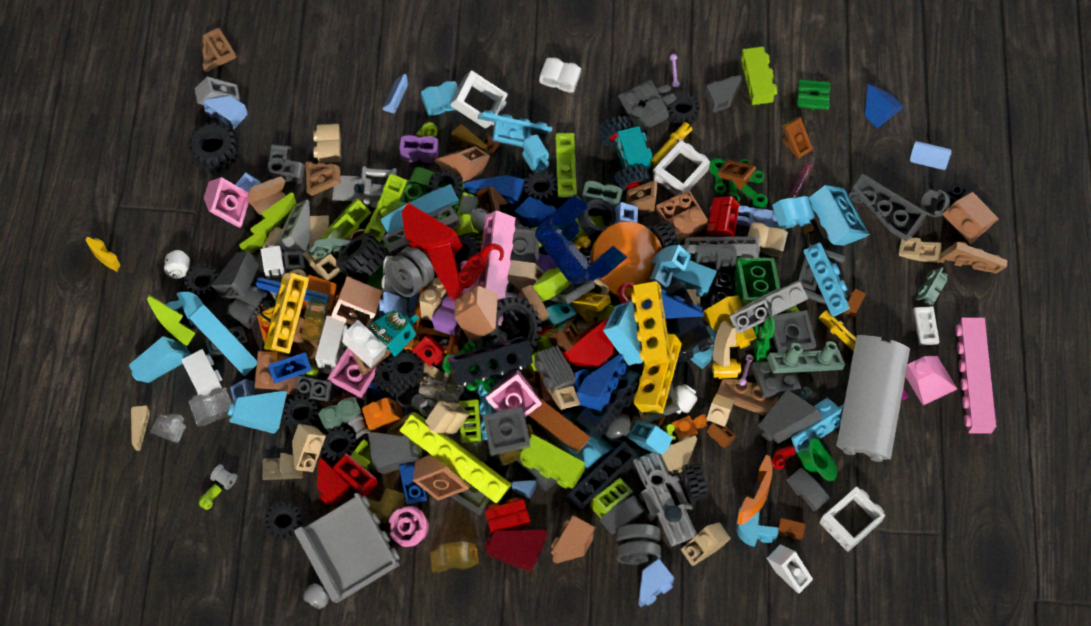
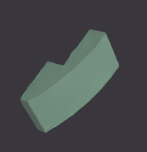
[308,238,351,259]

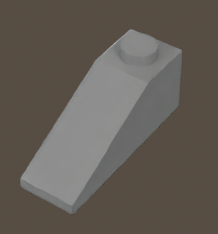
[277,200,310,253]

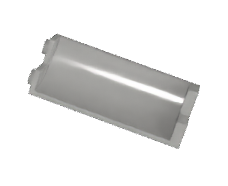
[837,335,910,462]

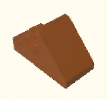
[782,117,813,158]
[718,160,756,191]

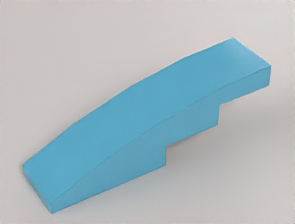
[381,184,458,234]
[189,304,257,376]

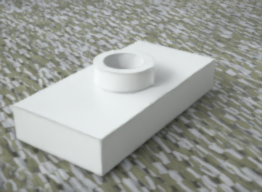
[913,306,939,345]

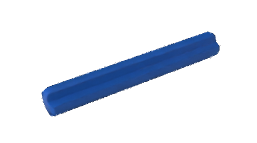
[256,277,330,306]

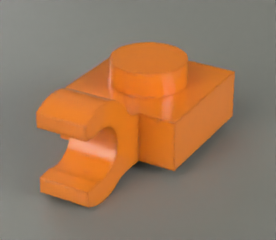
[672,414,708,441]

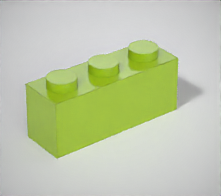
[741,47,777,105]
[520,434,585,489]

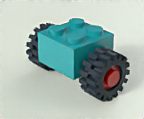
[598,116,652,195]

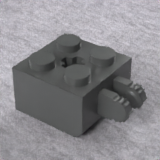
[619,80,676,132]

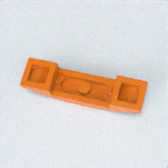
[737,455,772,525]

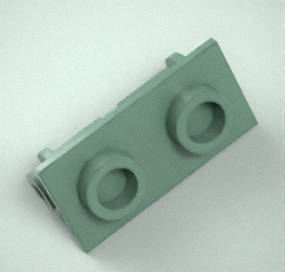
[915,267,948,306]

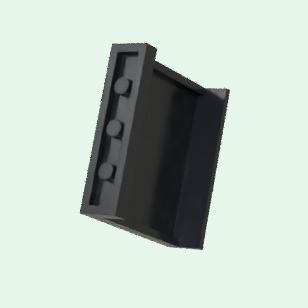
[638,280,714,375]

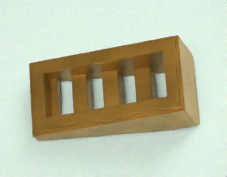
[451,124,488,154]

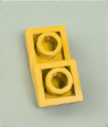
[86,237,120,271]

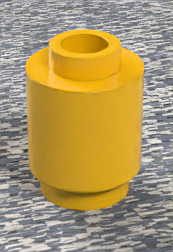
[712,359,741,379]

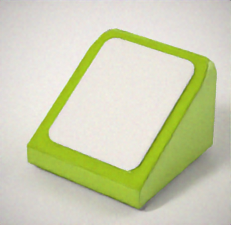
[456,192,480,214]

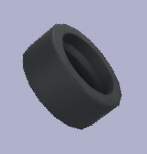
[578,199,616,237]

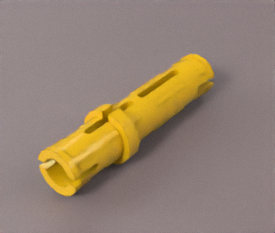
[650,122,692,168]
[819,310,856,351]

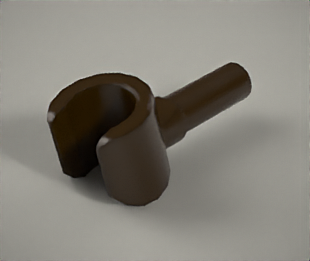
[801,223,814,248]

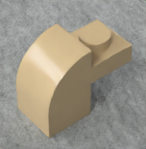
[303,250,341,281]

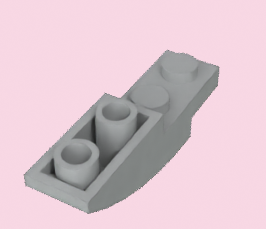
[729,281,808,334]

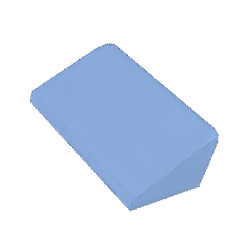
[382,74,408,113]
[910,141,952,170]

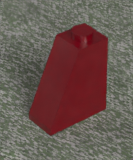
[485,530,547,573]

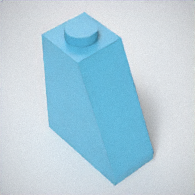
[603,301,650,365]
[129,337,191,383]
[227,391,287,434]

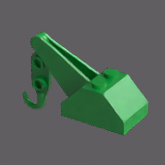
[734,258,780,362]

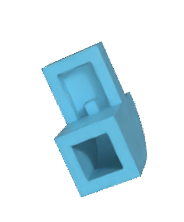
[650,245,691,289]
[166,292,202,326]
[736,507,778,547]

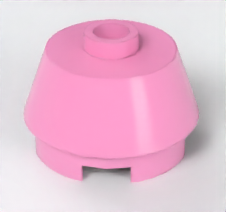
[389,506,429,547]

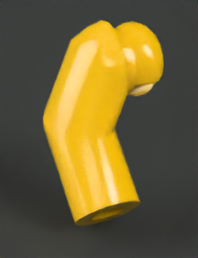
[565,235,592,255]

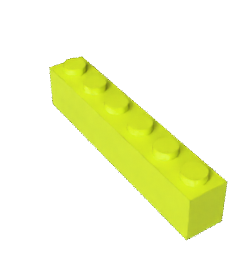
[400,412,512,503]

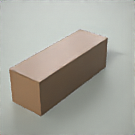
[518,285,549,322]

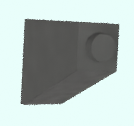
[211,252,259,299]
[758,389,822,444]
[369,432,423,474]

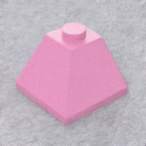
[204,177,249,228]
[328,348,382,398]
[905,356,957,405]
[485,369,542,417]

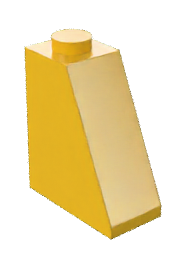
[702,296,757,349]

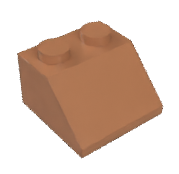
[943,192,999,245]
[454,286,498,342]
[255,351,298,397]
[413,455,470,500]

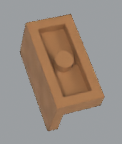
[247,176,286,215]

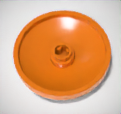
[591,222,663,298]

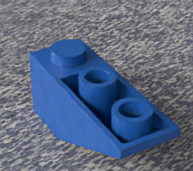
[464,175,524,207]
[643,289,705,318]
[577,354,626,411]

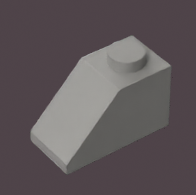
[195,77,240,105]

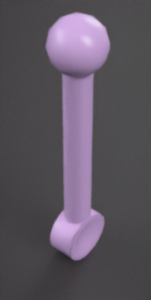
[670,54,679,89]
[739,354,754,386]

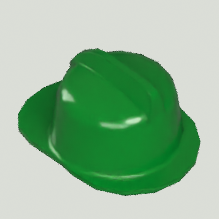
[798,438,837,481]

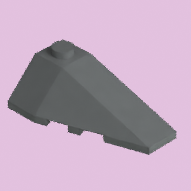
[852,174,927,242]

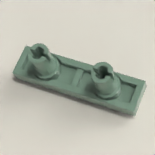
[767,341,845,373]

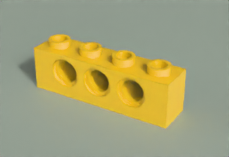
[264,273,309,354]
[631,281,671,366]
[634,334,682,414]

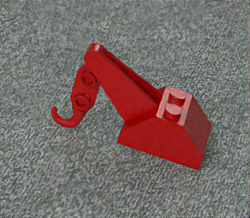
[401,203,505,301]
[562,282,637,370]

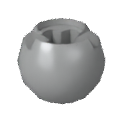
[469,208,490,231]
[304,583,330,609]

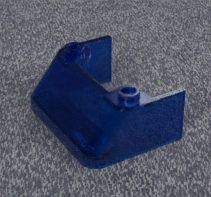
[535,194,627,284]

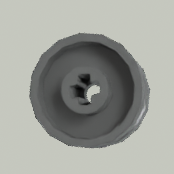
[384,247,434,297]
[616,524,661,565]

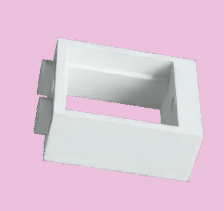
[450,70,508,128]
[652,141,710,196]
[315,316,348,375]
[820,486,885,552]

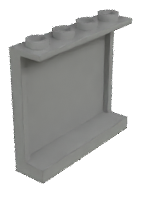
[294,493,400,603]

